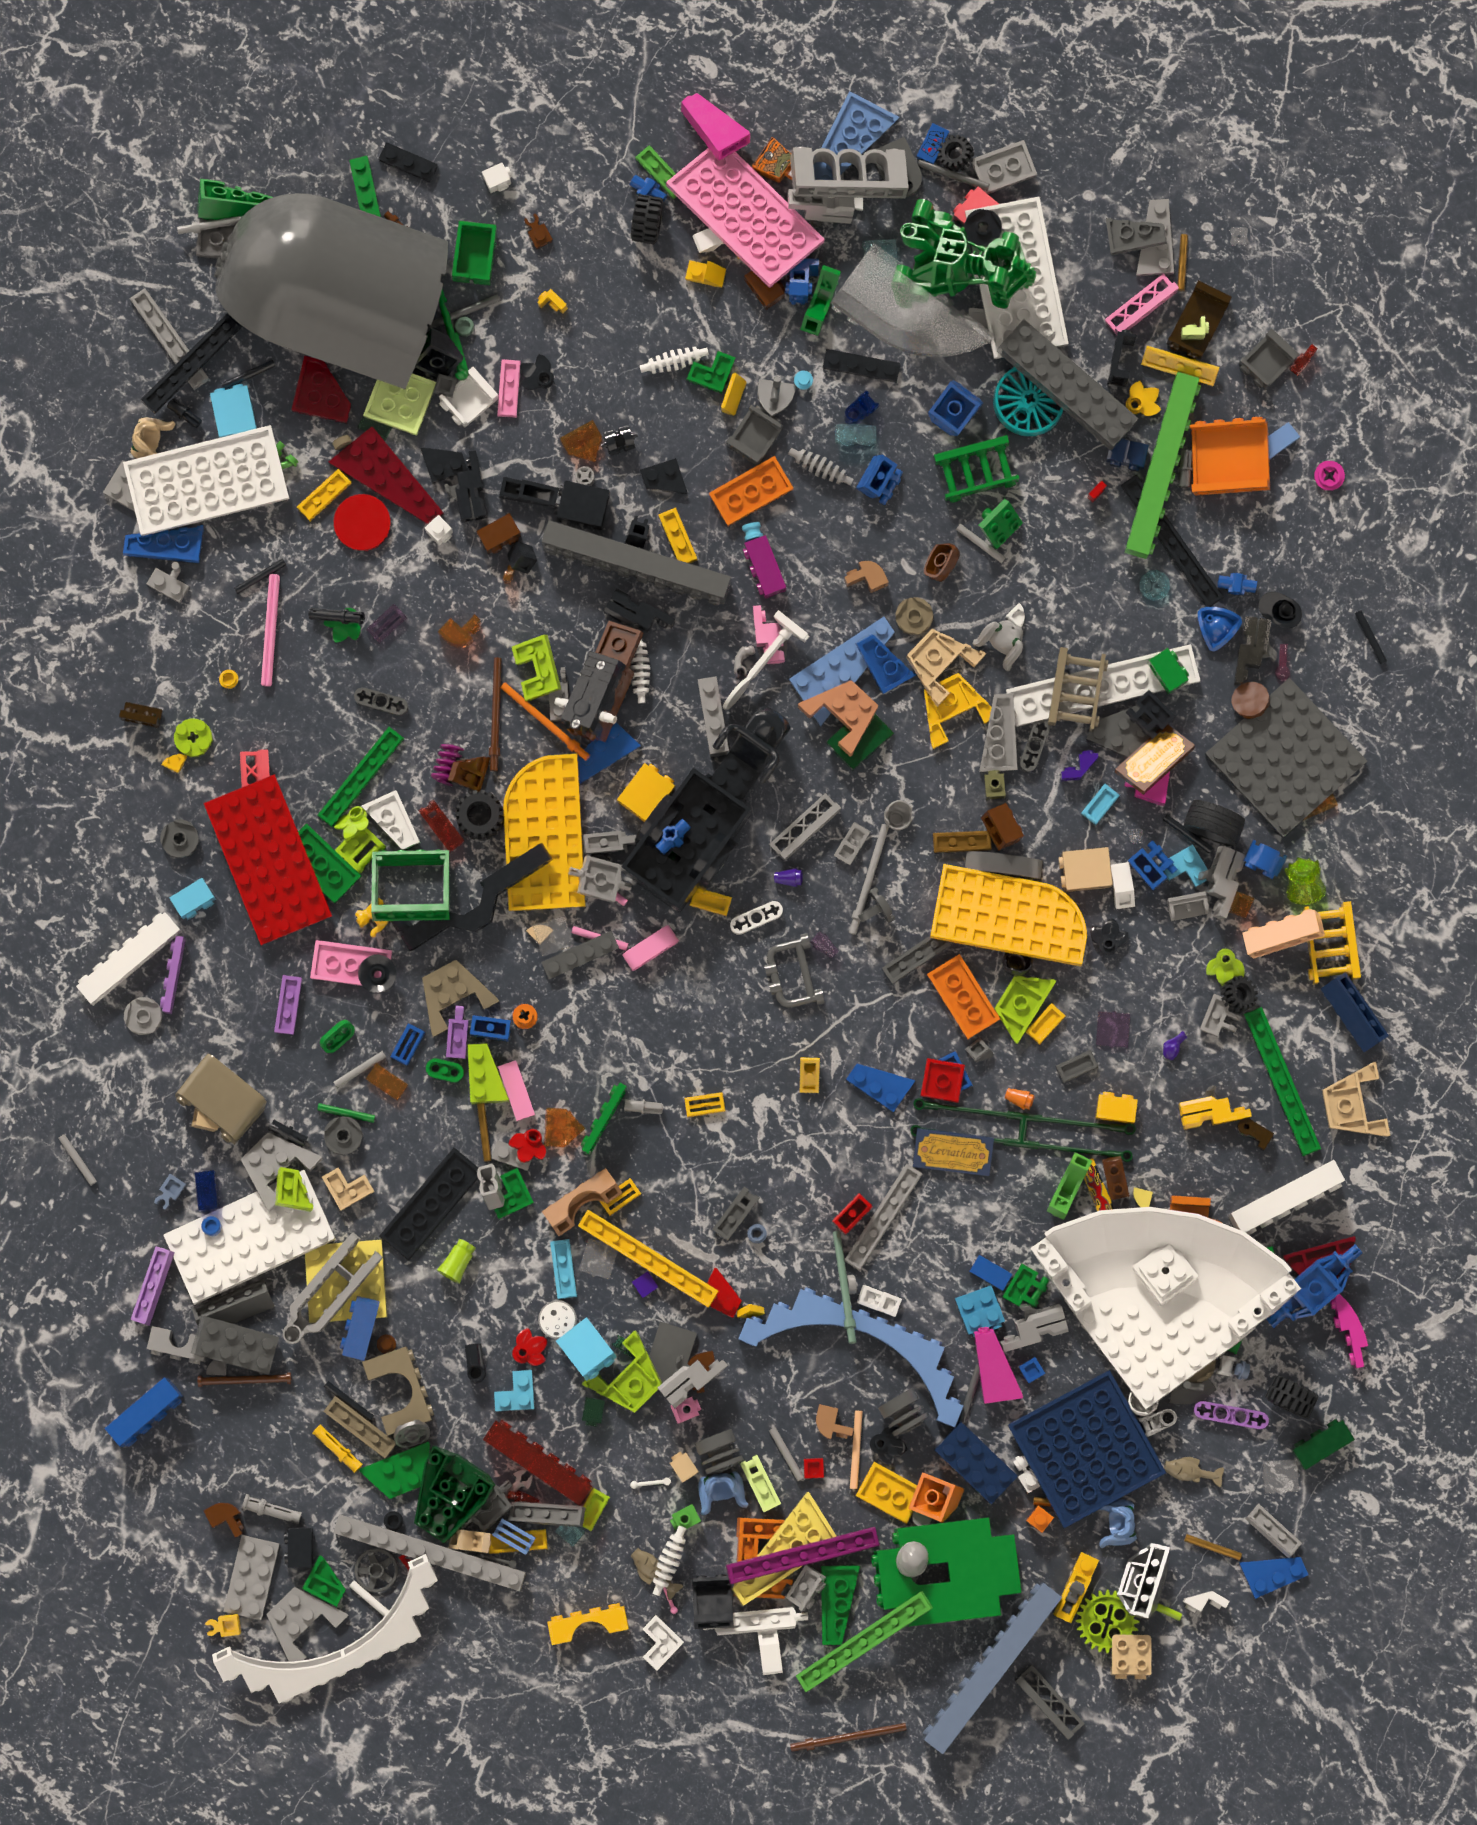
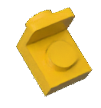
[537,289,568,314]

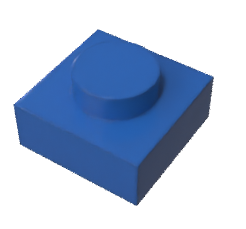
[1018,1357,1045,1384]

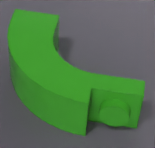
[1047,1152,1092,1220]

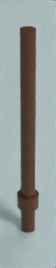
[489,657,502,771]
[790,1723,907,1752]

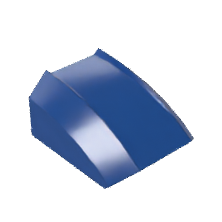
[928,380,983,436]

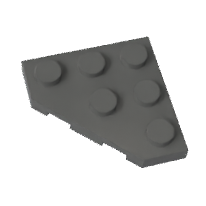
[1086,706,1154,758]

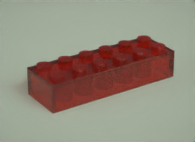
[483,1420,594,1506]

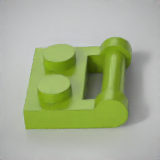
[335,828,386,874]

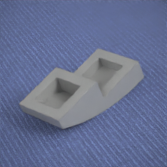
[834,822,871,865]

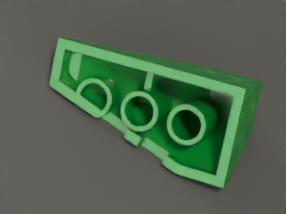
[197,179,273,220]

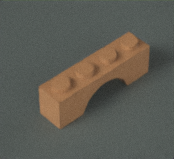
[542,1168,622,1236]

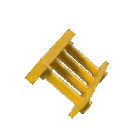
[1301,901,1361,985]

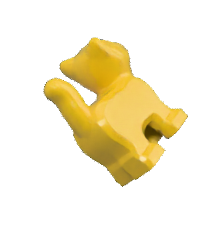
[355,898,389,938]

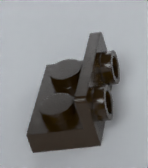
[119,702,163,728]

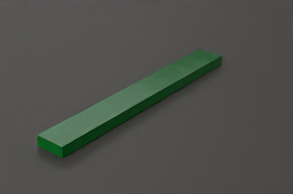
[1243,1007,1321,1157]

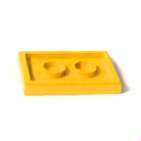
[856,1462,917,1524]

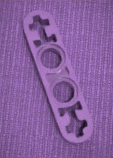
[1193,1401,1269,1429]

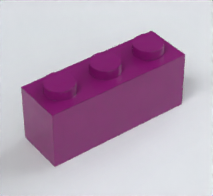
[742,535,786,599]

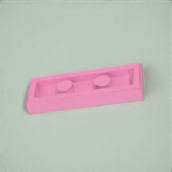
[497,360,521,418]
[498,1060,535,1121]

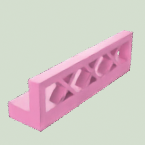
[1104,273,1179,335]

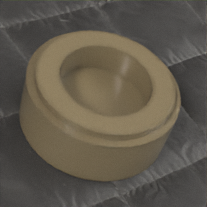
[332,435,352,450]

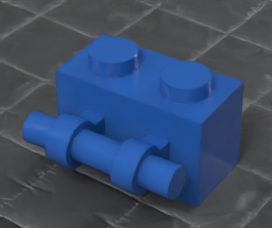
[856,454,903,505]
[1128,841,1178,891]

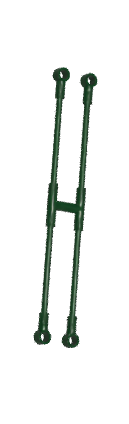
[910,1098,1136,1162]

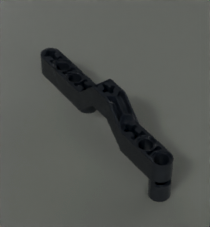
[391,843,553,952]

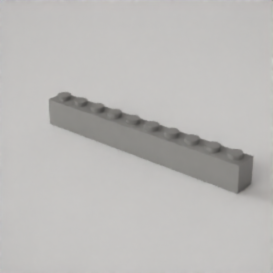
[333,1514,526,1591]

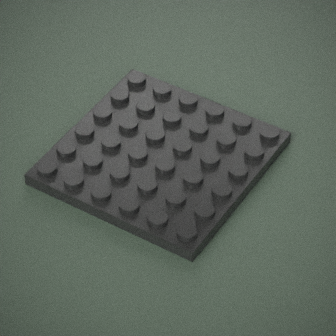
[1205,677,1367,838]

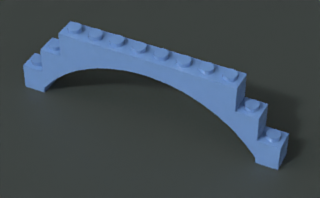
[738,1287,963,1428]

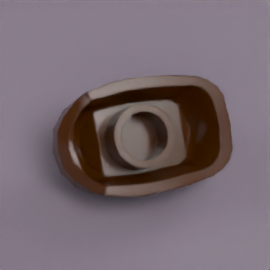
[924,543,960,582]

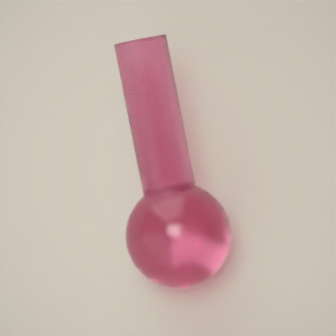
[1275,644,1290,680]

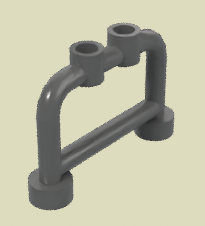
[764,933,825,1008]

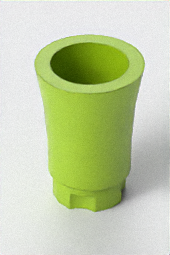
[437,1239,476,1284]

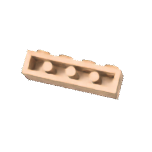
[1243,909,1325,959]

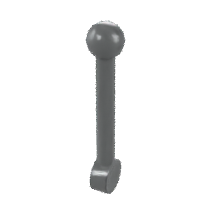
[477,1552,517,1568]

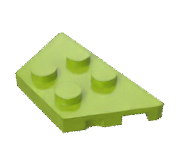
[994,976,1056,1044]

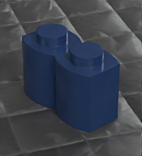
[1106,439,1149,472]

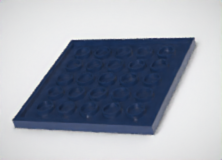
[1007,1370,1166,1529]

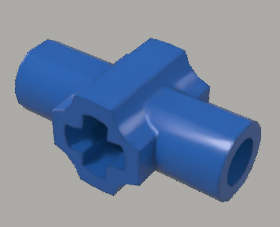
[629,175,667,203]
[1217,573,1257,595]
[655,819,691,854]

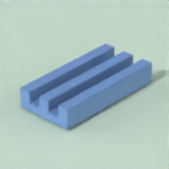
[493,1518,536,1555]

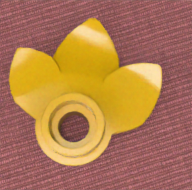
[1125,381,1161,416]

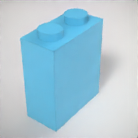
[210,384,257,438]
[556,1317,617,1381]

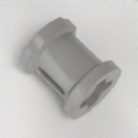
[1216,1355,1237,1377]

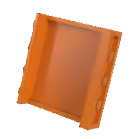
[1190,417,1270,496]

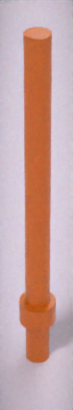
[501,682,590,761]

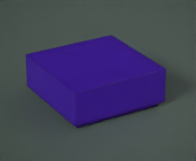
[632,1271,659,1298]

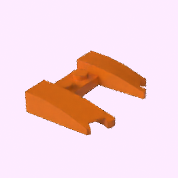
[733,1518,793,1599]

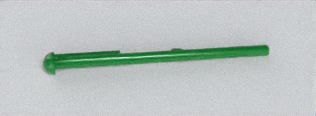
[438,289,469,381]

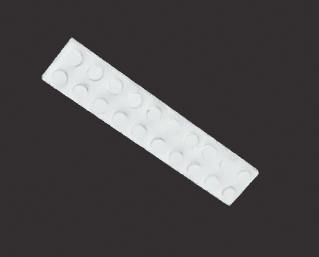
[1006,644,1200,727]

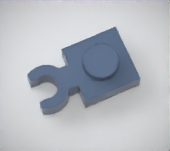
[154,1174,187,1210]

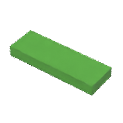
[635,145,677,199]

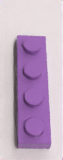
[160,936,186,1014]
[131,1246,175,1326]

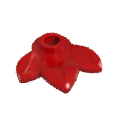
[508,1129,546,1163]
[512,1328,547,1366]

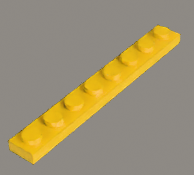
[578,1210,719,1308]

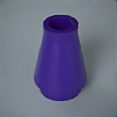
[774,868,803,887]

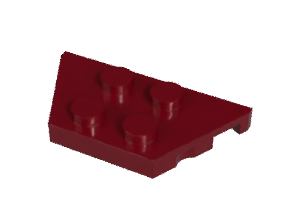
[1283,1236,1356,1278]

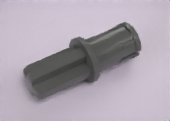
[1178,450,1193,488]

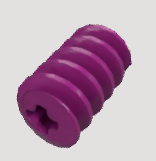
[431,744,464,786]

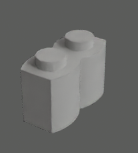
[477,1164,504,1210]

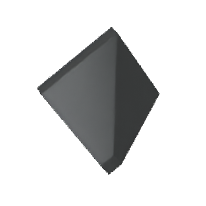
[965,1038,994,1063]

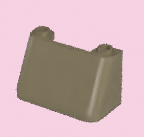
[175,1054,266,1145]

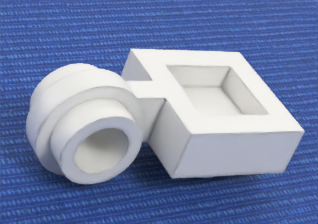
[1013,1456,1040,1493]

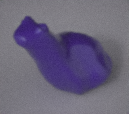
[1163,1031,1187,1060]

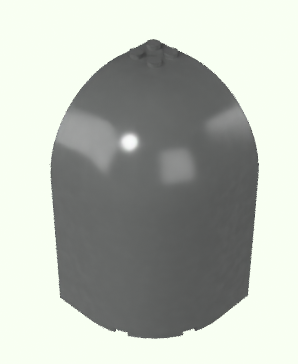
[214,193,448,389]

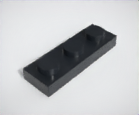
[379,142,438,183]

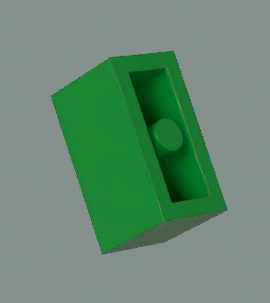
[1147,648,1189,695]

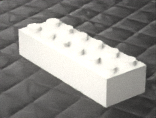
[1228,1160,1345,1235]

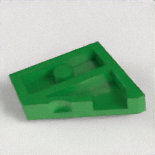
[302,1555,346,1607]

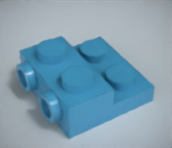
[955,1285,1005,1337]

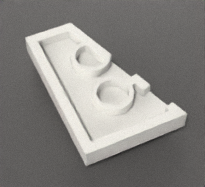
[362,790,420,850]

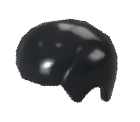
[1002,952,1033,977]

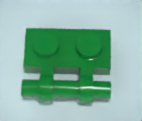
[1002,1263,1050,1308]

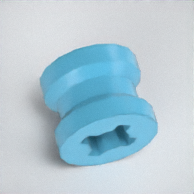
[742,522,763,542]

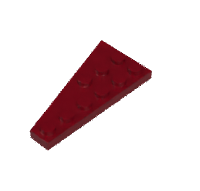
[328,427,444,525]

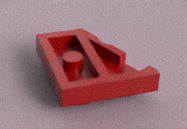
[707,1268,742,1318]

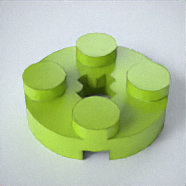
[174,718,213,757]

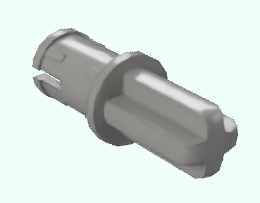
[624,1099,663,1115]

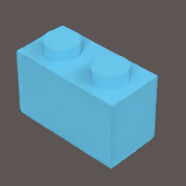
[169,878,216,920]

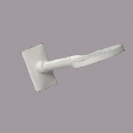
[723,610,809,710]

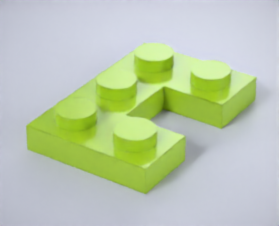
[512,634,561,701]

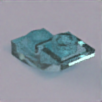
[835,424,876,446]

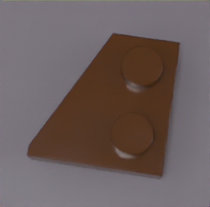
[448,756,490,792]

